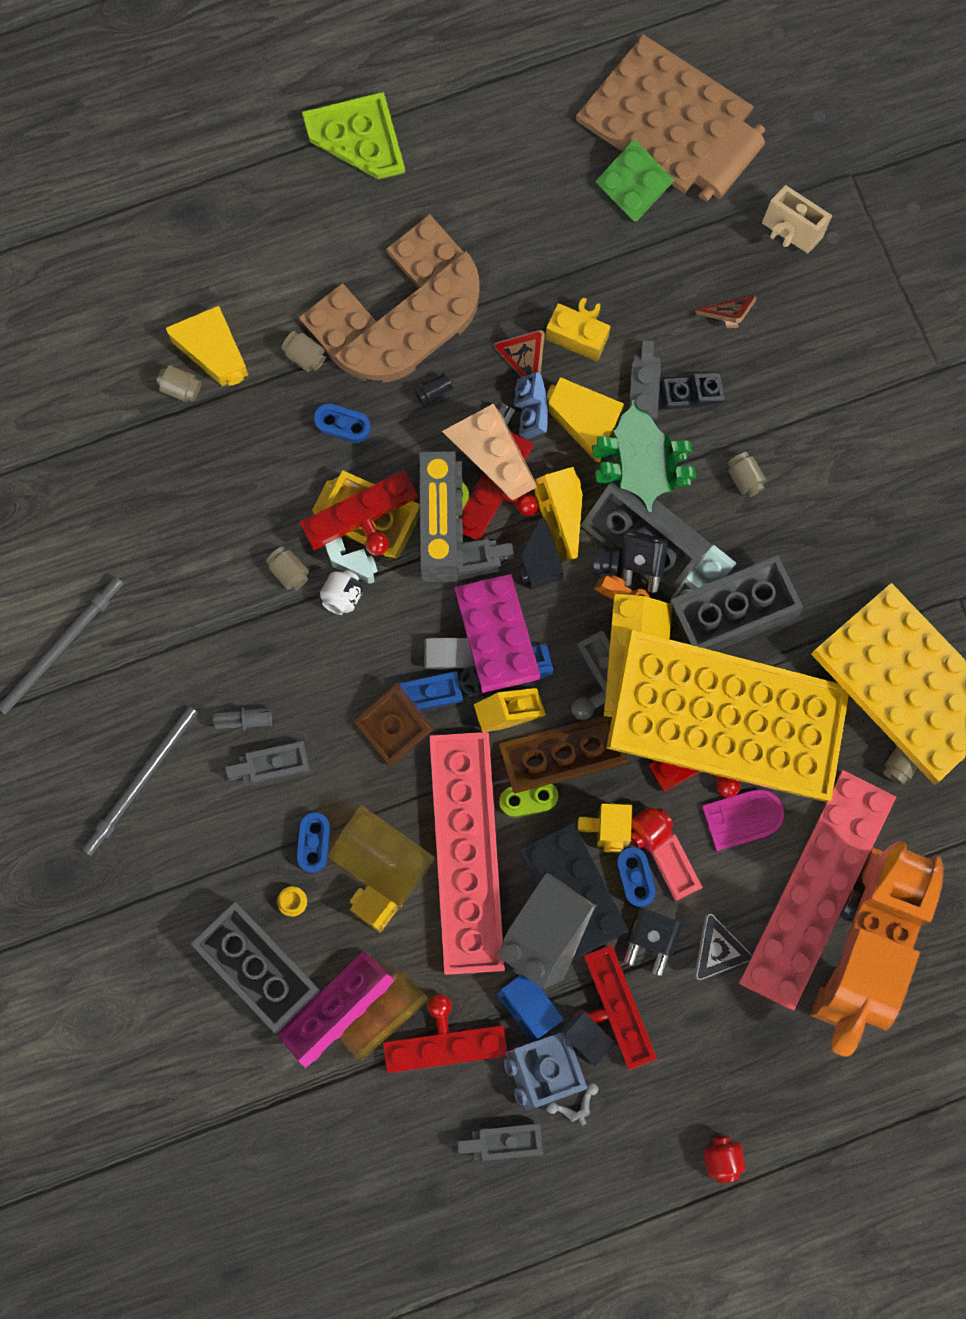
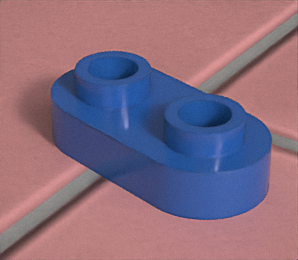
[314,404,371,443]
[297,812,331,873]
[617,847,655,908]

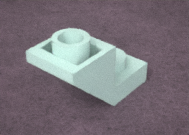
[325,537,378,584]
[671,545,736,599]

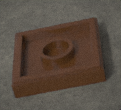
[353,683,435,767]

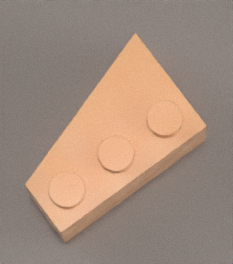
[442,404,538,500]

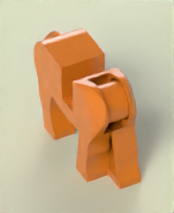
[810,841,944,1057]

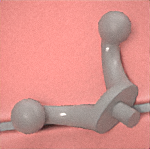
[546,1083,598,1126]

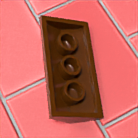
[499,715,629,794]

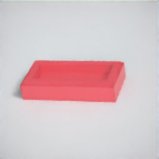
[650,834,703,902]

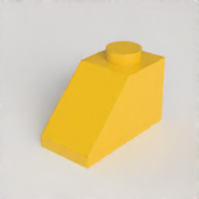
[474,688,546,732]
[350,885,398,933]

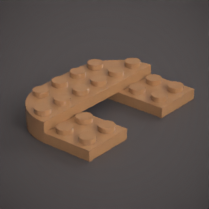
[299,215,480,382]

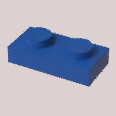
[399,671,463,711]

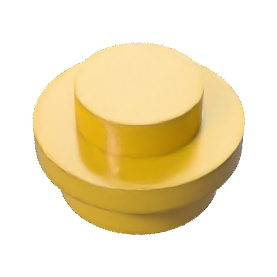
[277,886,307,917]

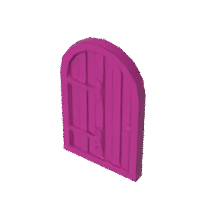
[702,790,784,852]

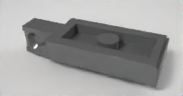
[629,340,661,422]
[457,539,514,576]
[225,741,310,784]
[457,1124,543,1161]

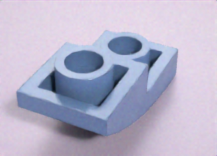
[514,372,548,439]

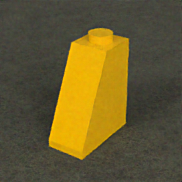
[166,306,248,386]
[546,377,624,463]

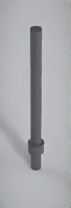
[0,576,124,715]
[81,706,198,856]

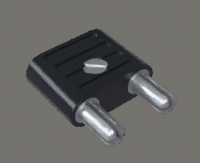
[620,530,668,593]
[623,908,683,976]

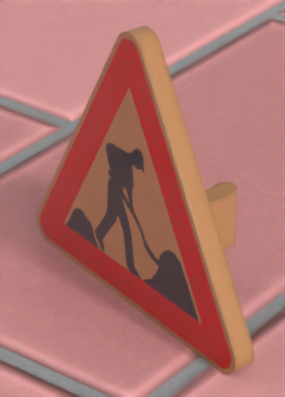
[695,295,756,328]
[494,330,545,377]

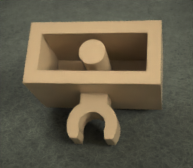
[762,185,832,253]

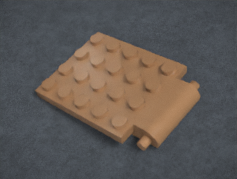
[576,34,765,202]

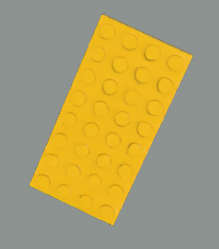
[607,630,849,802]

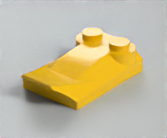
[312,470,420,559]

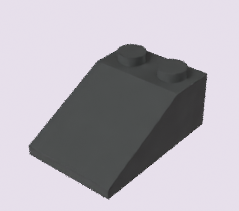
[498,873,596,989]

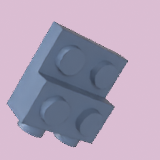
[504,1033,588,1111]

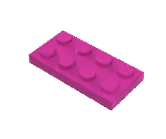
[454,574,540,693]
[277,950,394,1068]

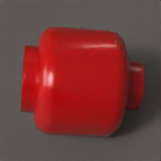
[631,807,674,851]
[703,1135,746,1183]

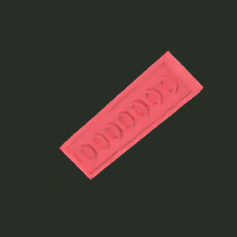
[430,732,505,975]
[739,770,896,1011]

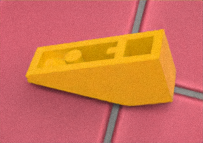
[534,467,583,563]

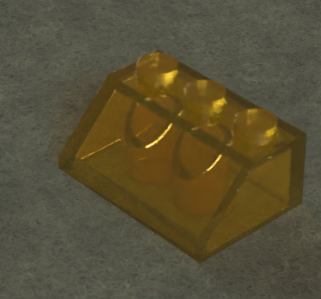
[328,805,435,909]
[339,972,429,1062]

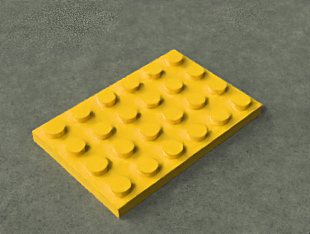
[811,583,966,785]

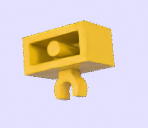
[545,298,611,362]
[578,804,632,853]

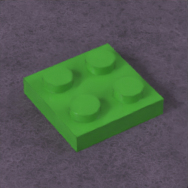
[596,139,675,222]

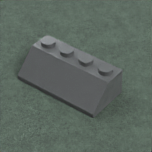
[581,480,713,598]
[670,555,803,651]

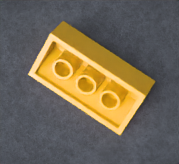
[604,594,672,717]

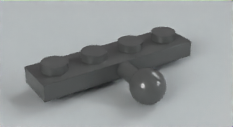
[571,630,610,720]

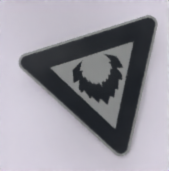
[694,914,752,980]

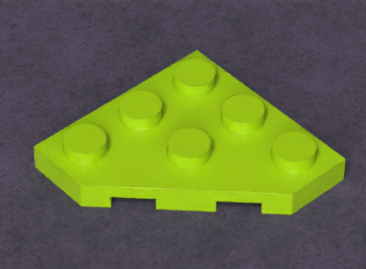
[302,92,405,179]

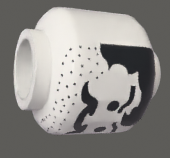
[320,570,363,615]

